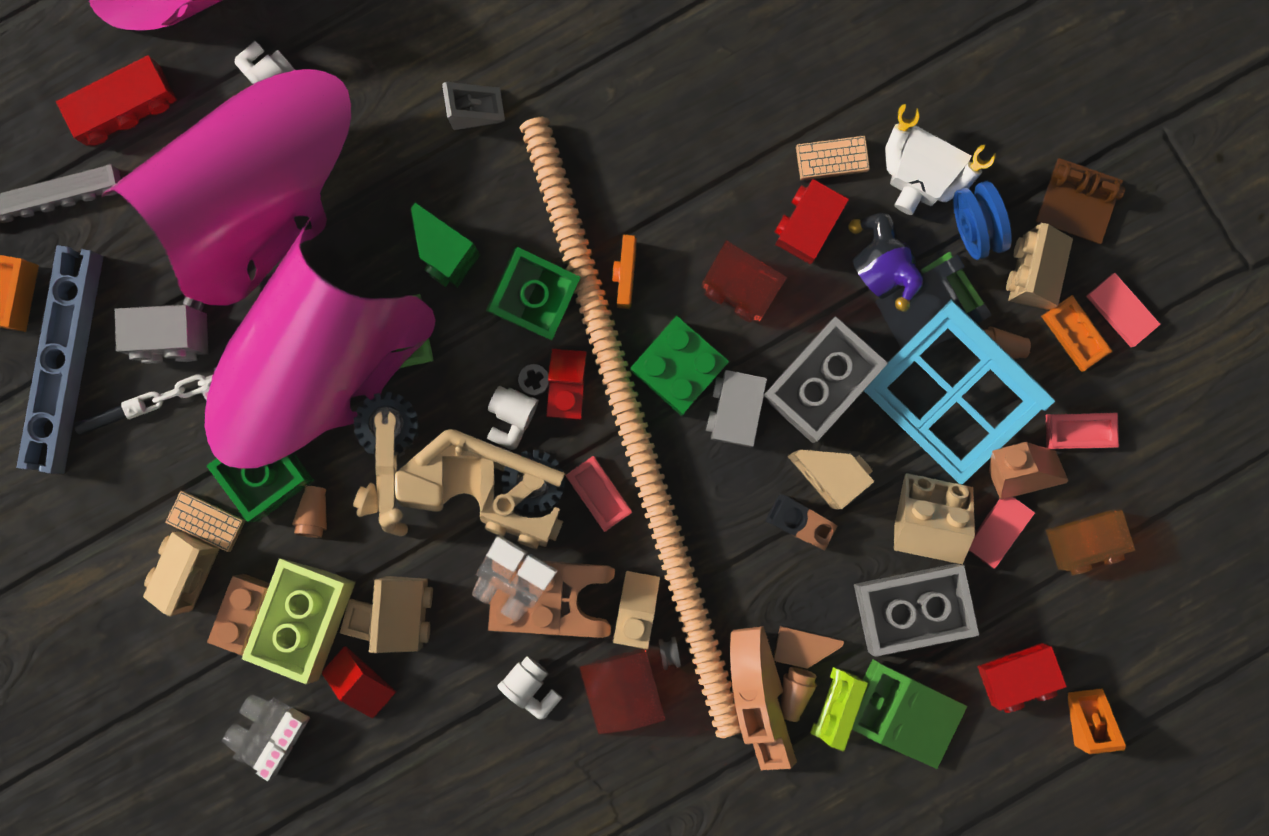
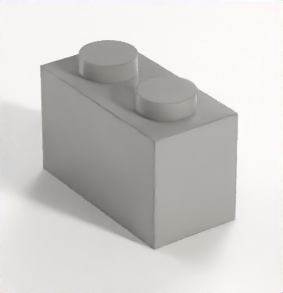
[706,370,767,448]

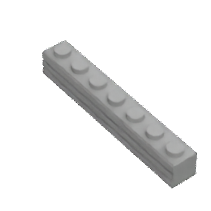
[0,164,121,223]

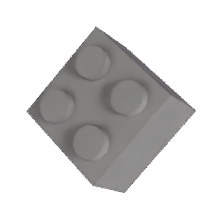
[115,305,208,363]

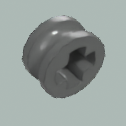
[518,364,549,396]
[658,636,681,670]

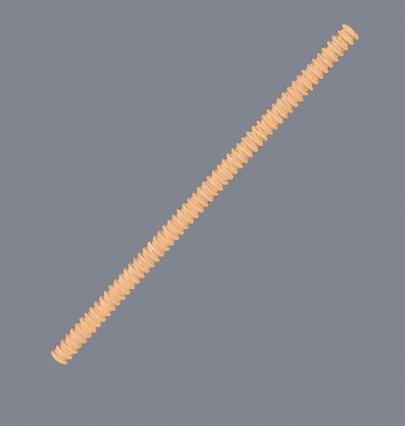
[520,117,741,738]

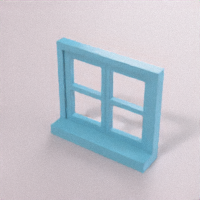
[864,299,1055,485]

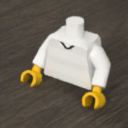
[885,104,996,215]

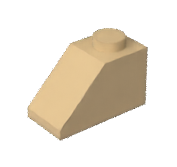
[613,571,660,649]

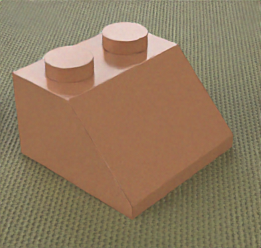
[207,574,270,655]

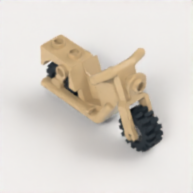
[353,392,565,549]

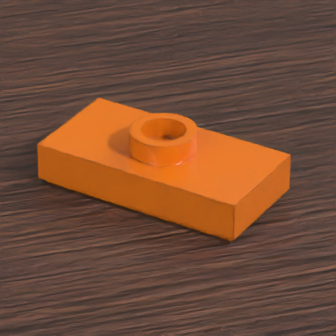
[612,235,637,309]
[1041,295,1112,372]

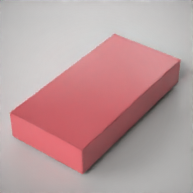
[1086,273,1160,348]
[1045,413,1119,449]
[565,456,633,532]
[969,497,1035,569]

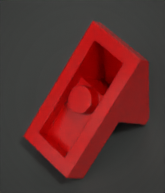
[547,349,587,420]

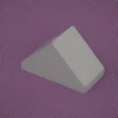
[442,82,505,130]

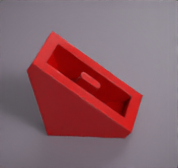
[322,646,397,719]

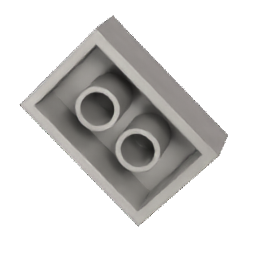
[763,316,888,443]
[854,564,979,657]

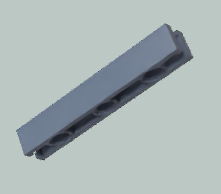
[16,245,103,474]

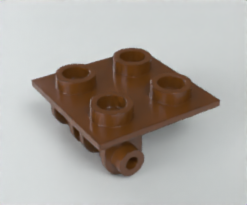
[1036,158,1125,245]

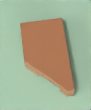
[773,626,844,669]

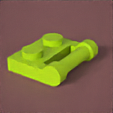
[810,667,868,751]

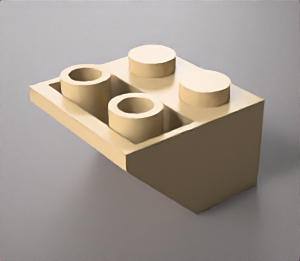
[1006,223,1073,310]
[894,473,975,564]

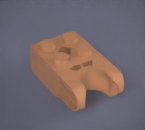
[488,560,615,638]

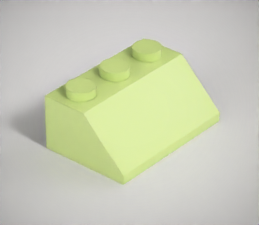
[242,559,356,684]

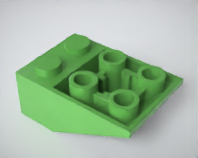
[852,659,967,769]

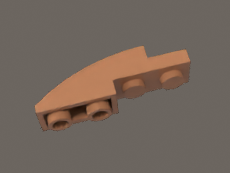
[730,626,797,770]

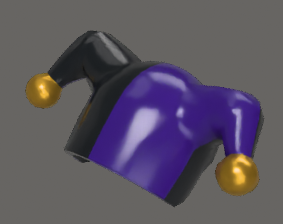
[848,213,924,312]

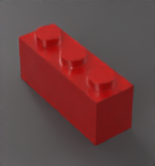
[56,55,177,146]

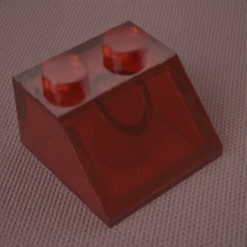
[701,241,787,322]
[579,648,665,734]

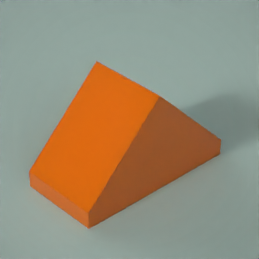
[1068,688,1126,754]

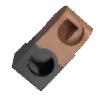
[765,494,837,551]

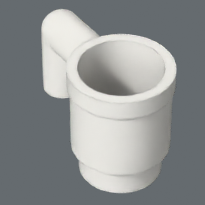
[235,41,295,84]
[487,386,539,450]
[497,656,562,719]

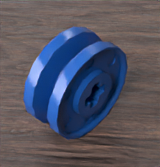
[953,181,1012,260]

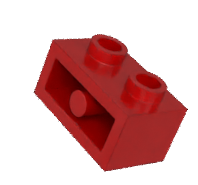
[774,179,849,265]
[977,643,1067,713]

